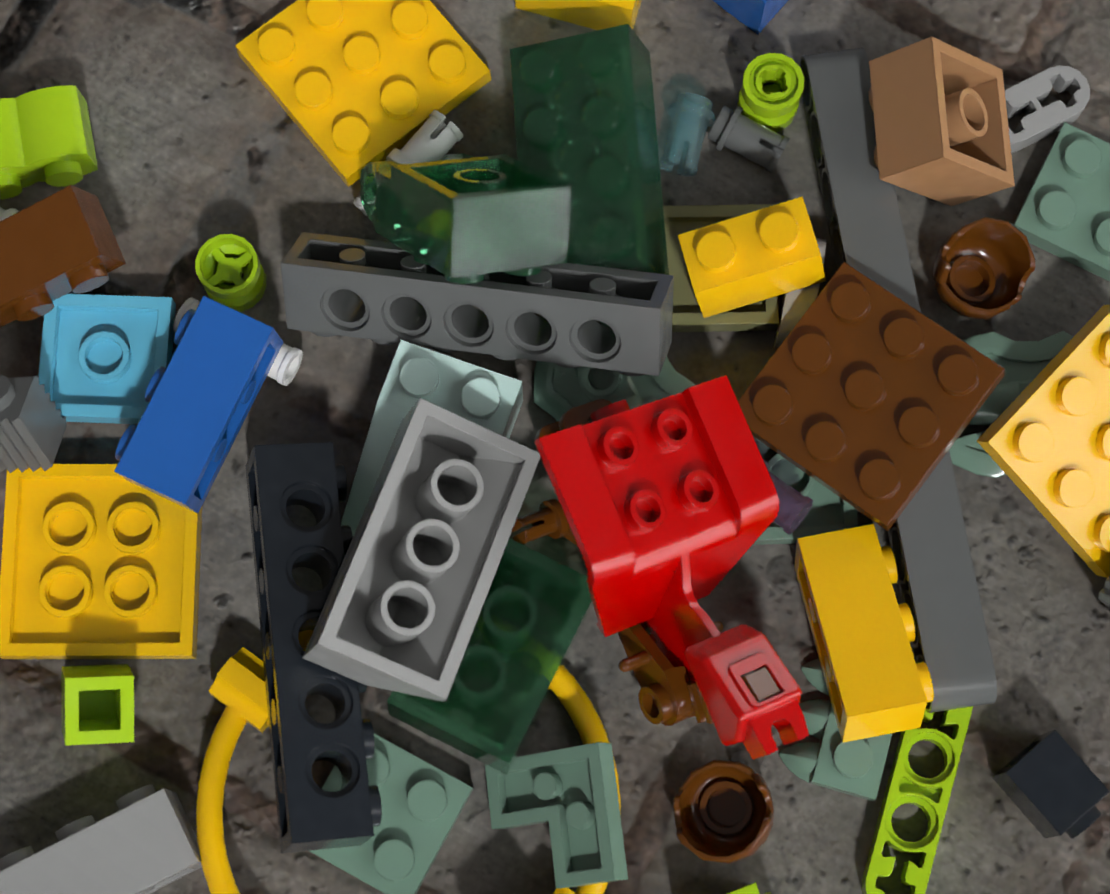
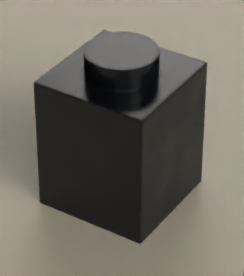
[992,730,1110,839]

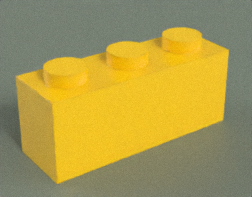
[794,524,934,743]

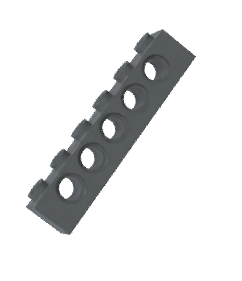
[281,232,674,376]

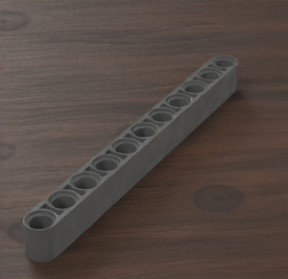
[799,47,997,713]

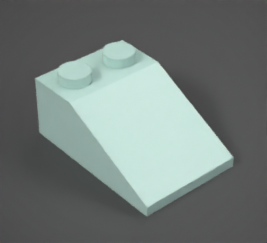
[341,340,523,536]

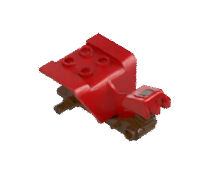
[511,375,809,760]

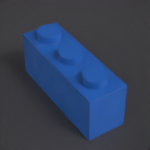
[114,296,284,513]

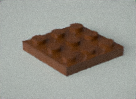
[738,262,1005,531]

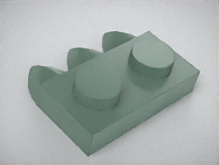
[779,658,892,801]

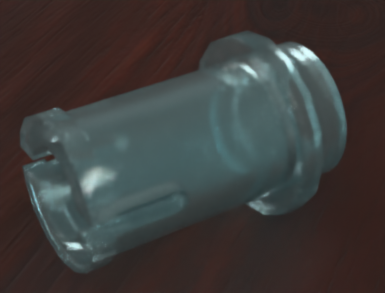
[659,93,716,176]

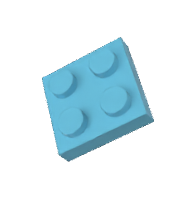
[38,294,176,424]

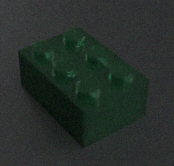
[387,538,593,775]

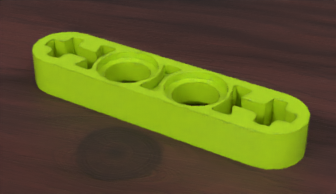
[861,706,973,894]

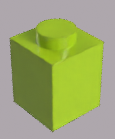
[61,664,134,746]

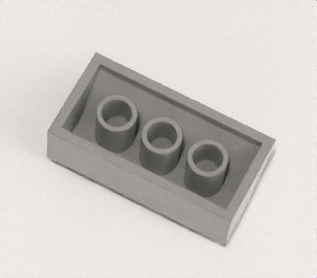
[302,398,541,702]

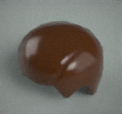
[932,217,1036,320]
[673,759,774,864]

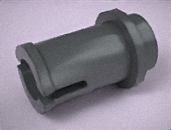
[707,105,790,173]

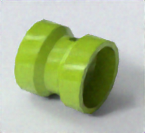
[738,53,804,132]
[195,234,266,312]

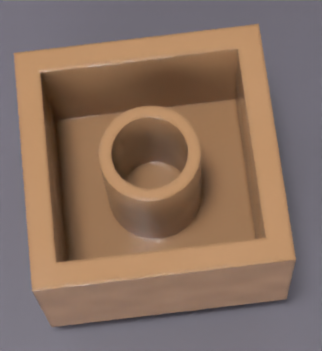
[869,36,1015,206]

